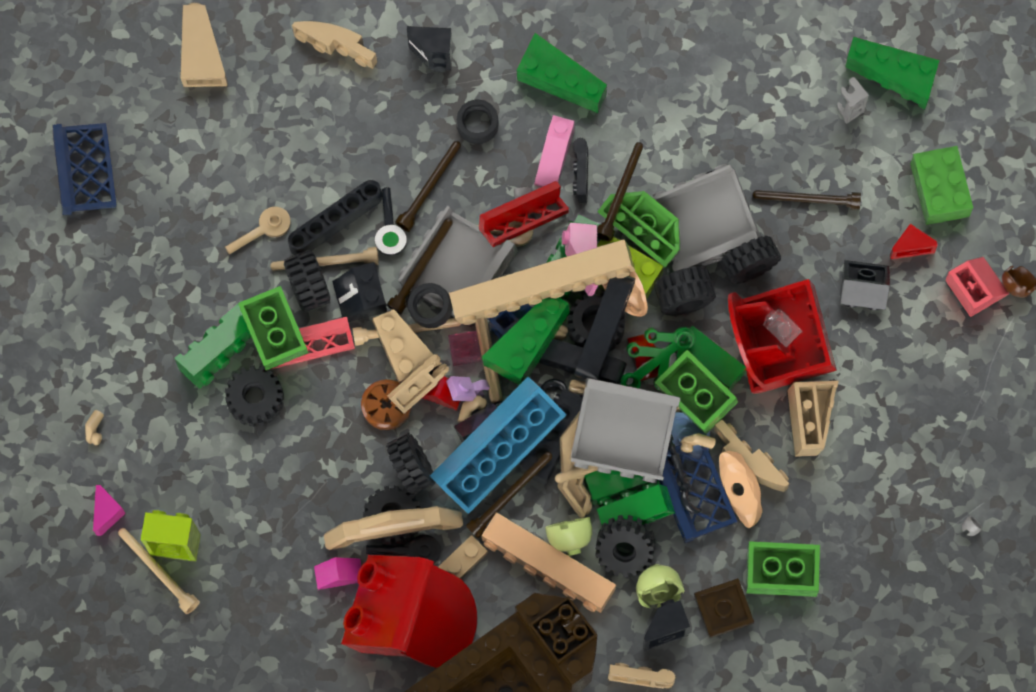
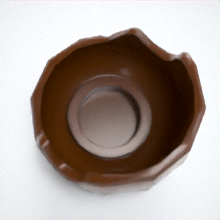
[1002,265,1036,298]

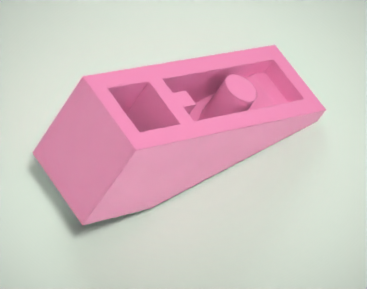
[534,115,575,187]
[562,223,598,296]

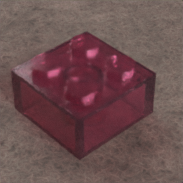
[448,331,481,366]

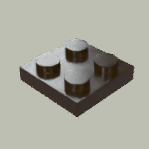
[694,578,754,638]

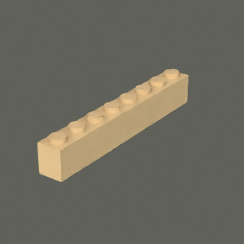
[449,239,635,325]

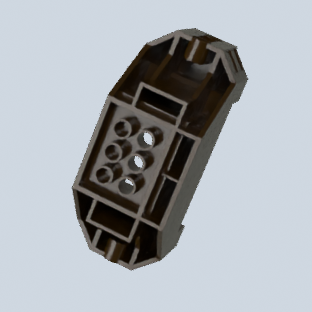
[404,593,598,692]

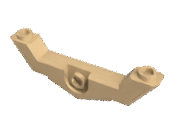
[558,411,592,518]
[324,506,463,550]

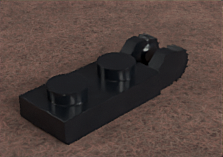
[573,137,589,203]

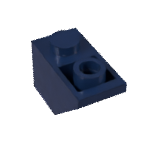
[489,304,532,339]

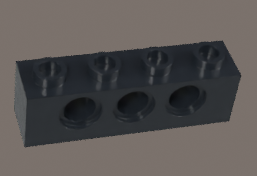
[519,389,583,486]

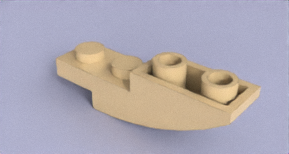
[292,21,377,69]
[714,420,789,492]

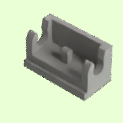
[837,77,869,124]

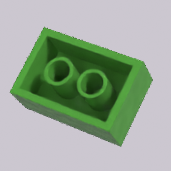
[910,146,973,225]
[238,286,308,370]
[655,350,738,435]
[746,541,820,597]

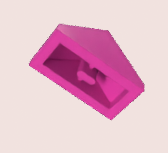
[93,485,126,536]
[314,557,361,590]

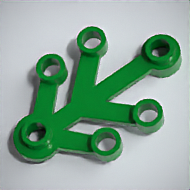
[621,327,695,391]

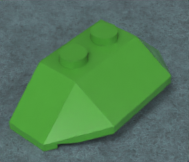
[597,191,680,268]

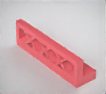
[266,317,355,371]

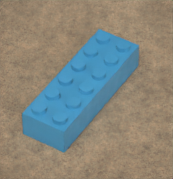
[430,377,566,514]

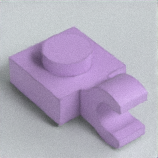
[446,376,490,401]

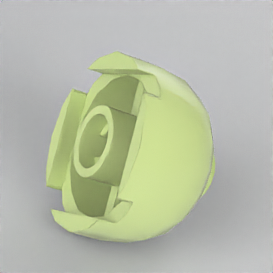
[545,517,592,556]
[636,564,685,608]

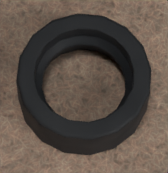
[456,99,499,144]
[408,283,453,329]

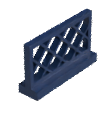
[52,123,117,215]
[659,444,737,543]

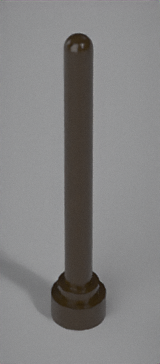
[395,141,461,232]
[597,142,643,242]
[752,190,861,210]
[386,218,453,315]
[466,452,552,538]

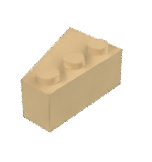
[372,310,441,383]
[787,381,839,457]

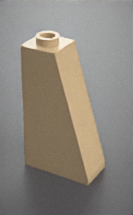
[181,3,228,87]

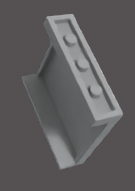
[652,164,761,271]
[398,206,518,325]
[570,378,680,483]

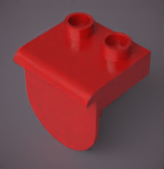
[728,279,837,394]
[341,555,477,668]

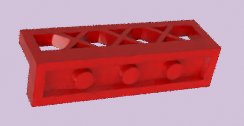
[479,181,569,247]

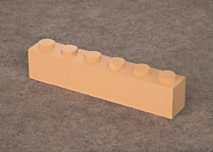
[482,512,616,613]

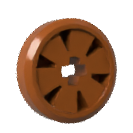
[361,379,412,430]

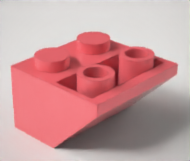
[945,257,1009,317]

